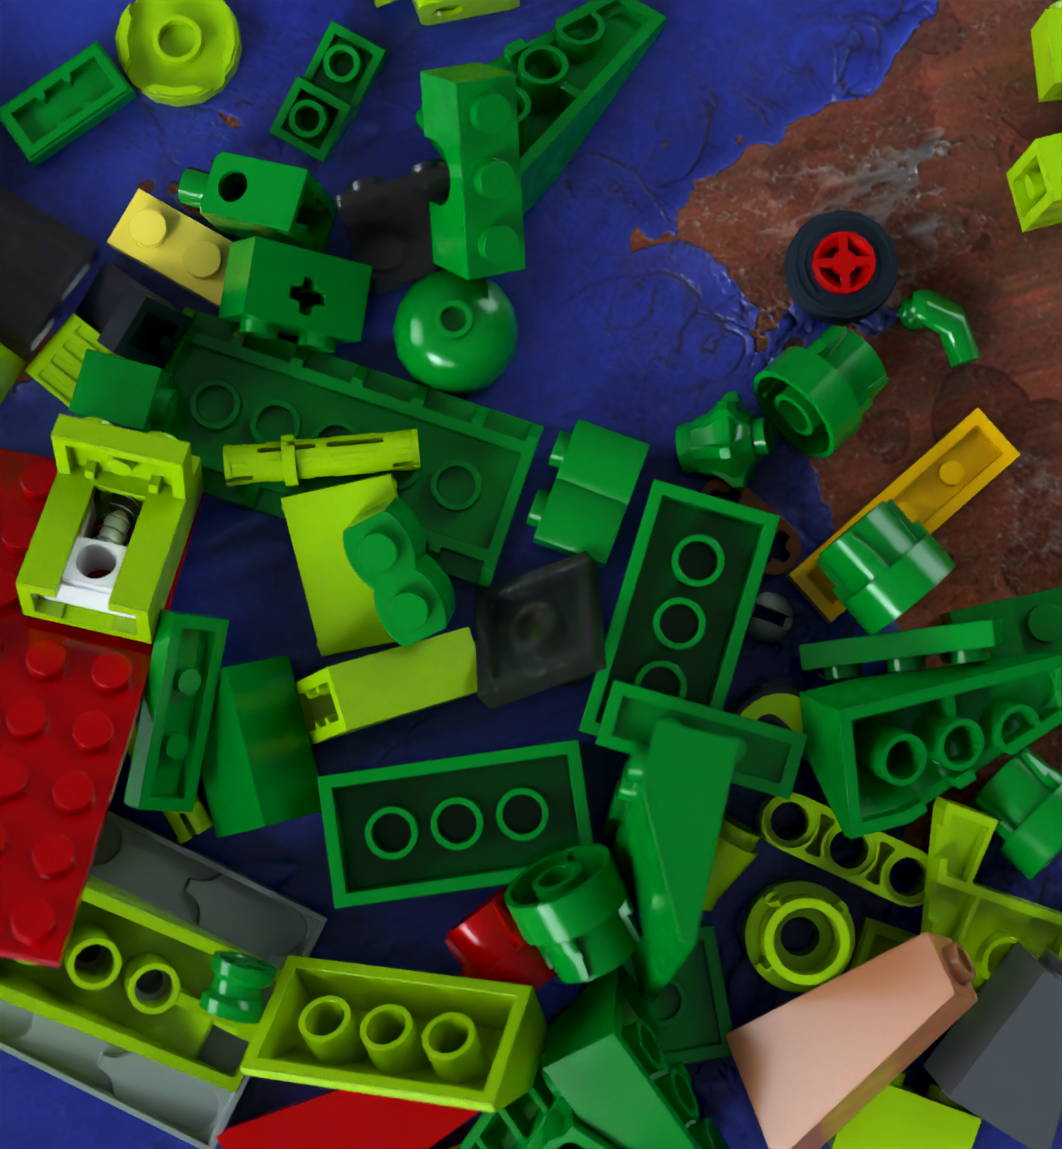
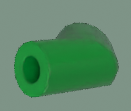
[897,289,981,368]

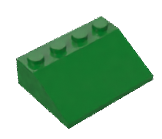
[601,719,739,1002]

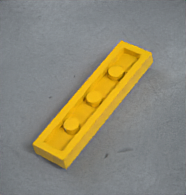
[786,408,1021,624]

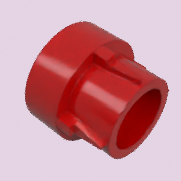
[444,883,556,992]

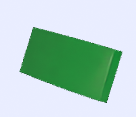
[269,20,391,163]

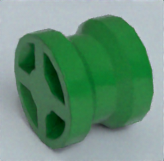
[199,950,278,1024]

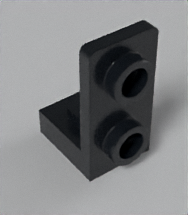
[76,262,194,370]

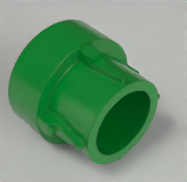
[753,326,889,458]
[815,499,956,636]
[970,746,1062,881]
[504,844,642,984]

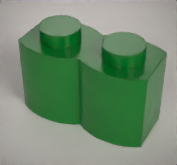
[526,418,650,569]
[343,497,456,647]

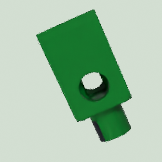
[178,152,339,254]

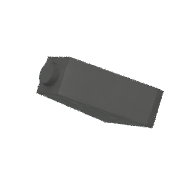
[923,942,1062,1149]

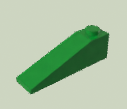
[416,0,667,216]
[541,964,730,1149]

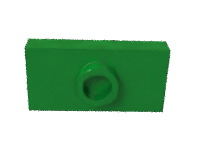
[0,40,137,168]

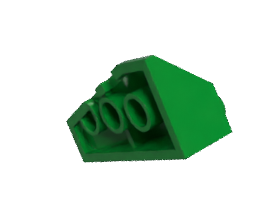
[799,650,1062,839]

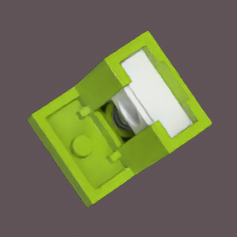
[15,414,204,644]

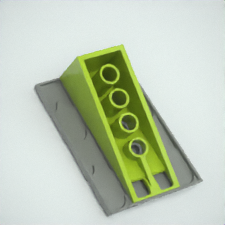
[0,807,328,1149]

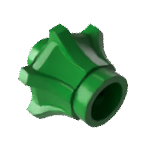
[675,391,774,491]

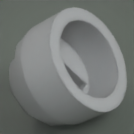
[746,592,794,643]

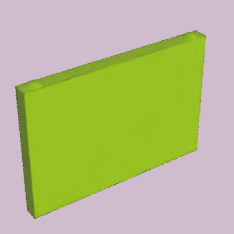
[281,472,399,657]

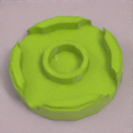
[115,0,242,107]

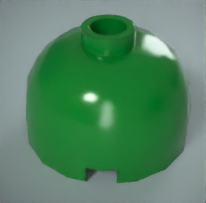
[393,269,518,395]

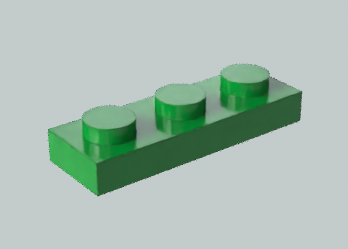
[124,609,229,812]
[799,617,1008,680]
[595,680,808,800]

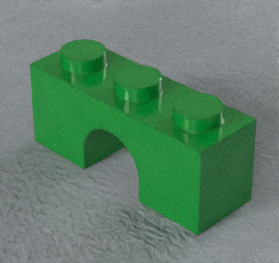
[420,62,526,280]

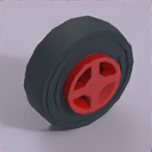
[783,210,898,325]

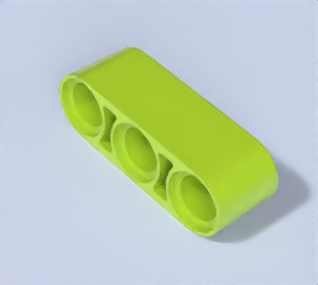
[754,792,928,907]

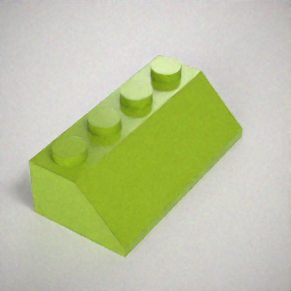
[240,955,549,1113]

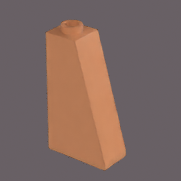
[725,931,979,1149]

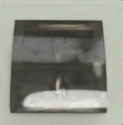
[0,186,99,360]

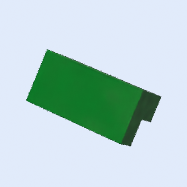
[200,655,322,838]

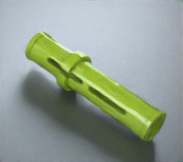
[223,428,421,487]

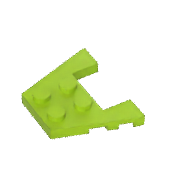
[920,796,1062,995]

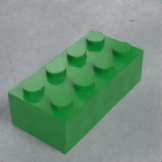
[579,479,780,736]
[317,739,593,909]

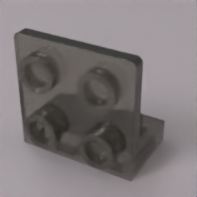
[335,158,450,298]

